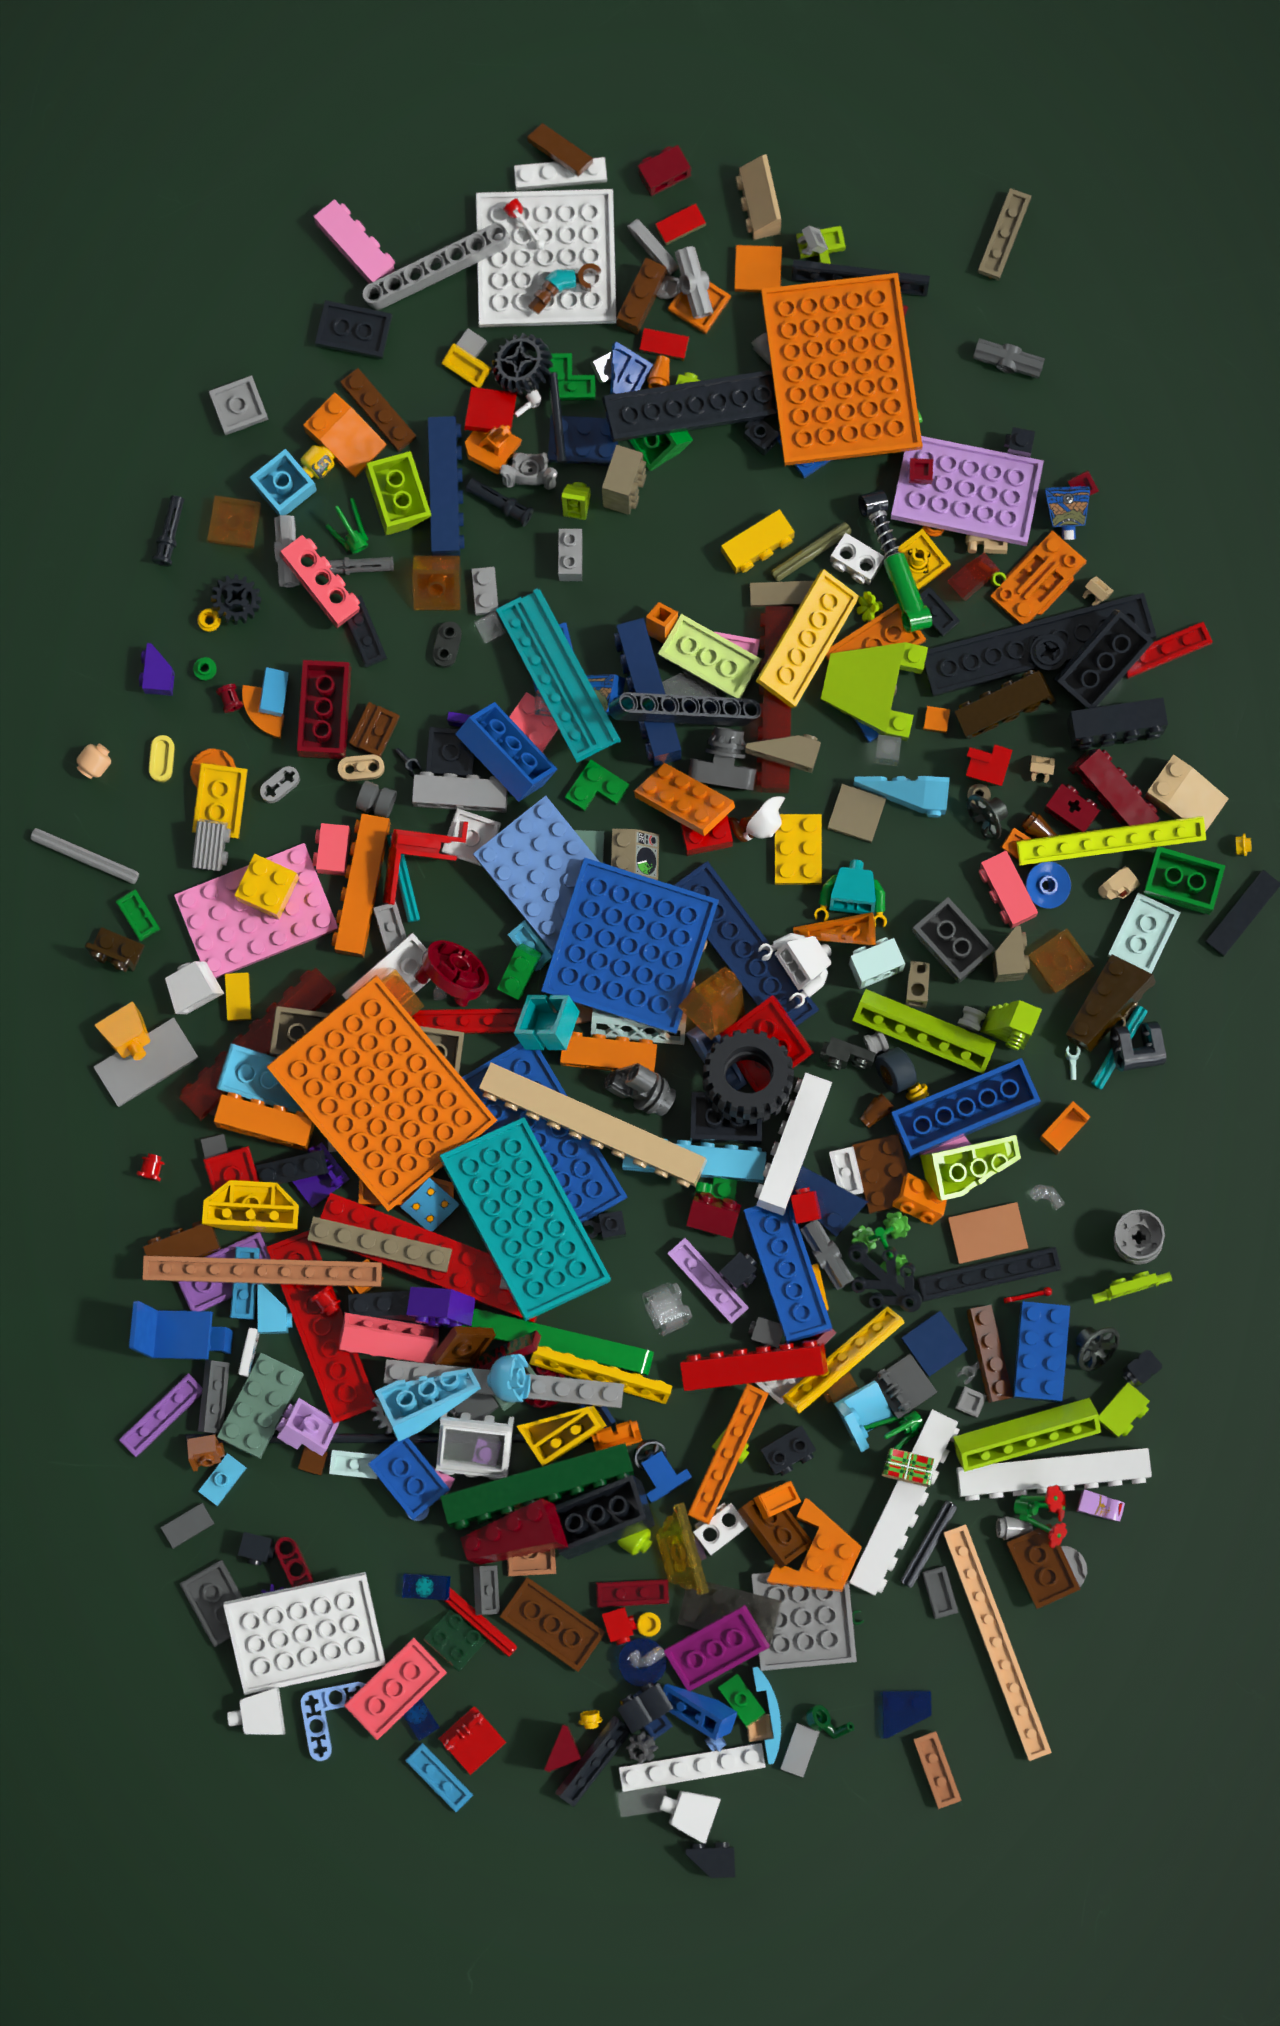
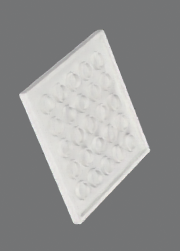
[476,189,616,327]

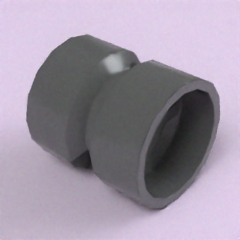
[356,780,397,818]

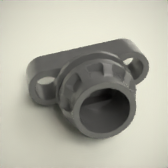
[688,727,757,790]
[603,1063,676,1116]

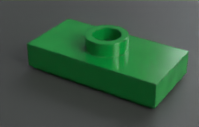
[116,889,160,941]
[718,1674,766,1728]

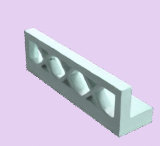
[591,1008,687,1045]

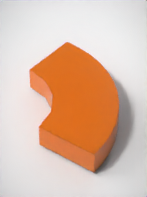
[242,685,285,739]

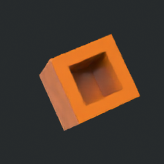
[646,602,678,644]

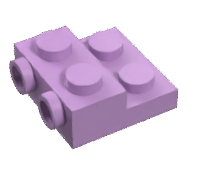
[276,1398,339,1456]

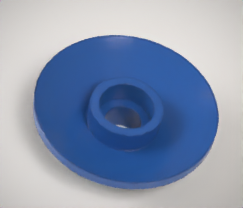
[1026,862,1071,909]

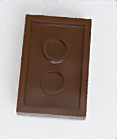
[852,1134,908,1214]
[737,1487,812,1569]
[1006,1523,1080,1609]

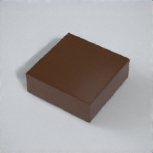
[298,1446,328,1476]

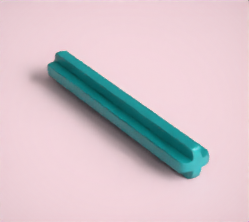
[387,833,420,922]
[1092,1005,1147,1089]

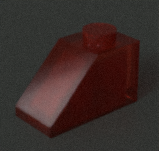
[947,553,1000,601]

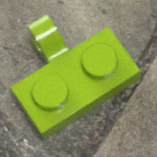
[796,226,846,264]

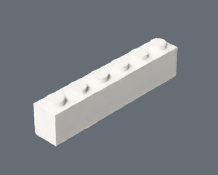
[755,1073,832,1216]

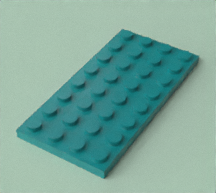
[439,1117,611,1321]

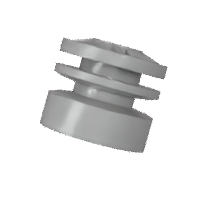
[1113,1210,1165,1265]

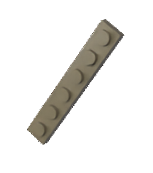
[308,1217,452,1273]

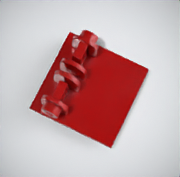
[439,1706,506,1775]

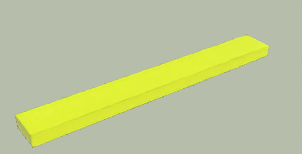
[1016,816,1206,865]

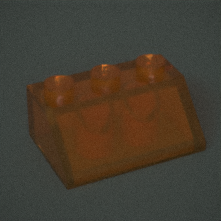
[678,967,745,1040]

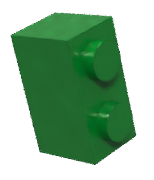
[497,943,543,1000]

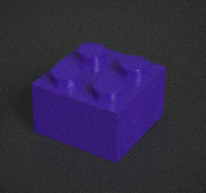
[406,1287,475,1329]

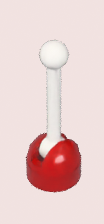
[503,198,545,249]

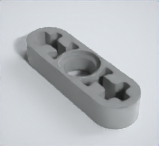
[627,219,679,276]

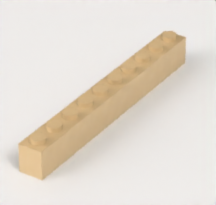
[479,1063,707,1188]

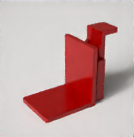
[383,821,468,905]

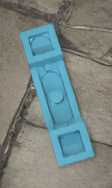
[752,1667,781,1764]

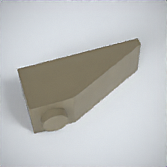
[745,734,821,773]

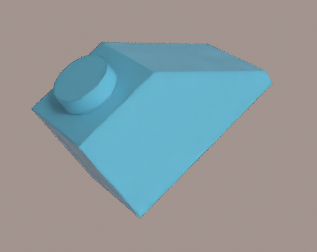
[257,1285,293,1334]

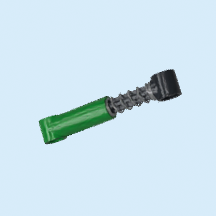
[858,490,932,633]

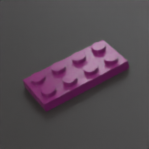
[664,1605,770,1691]

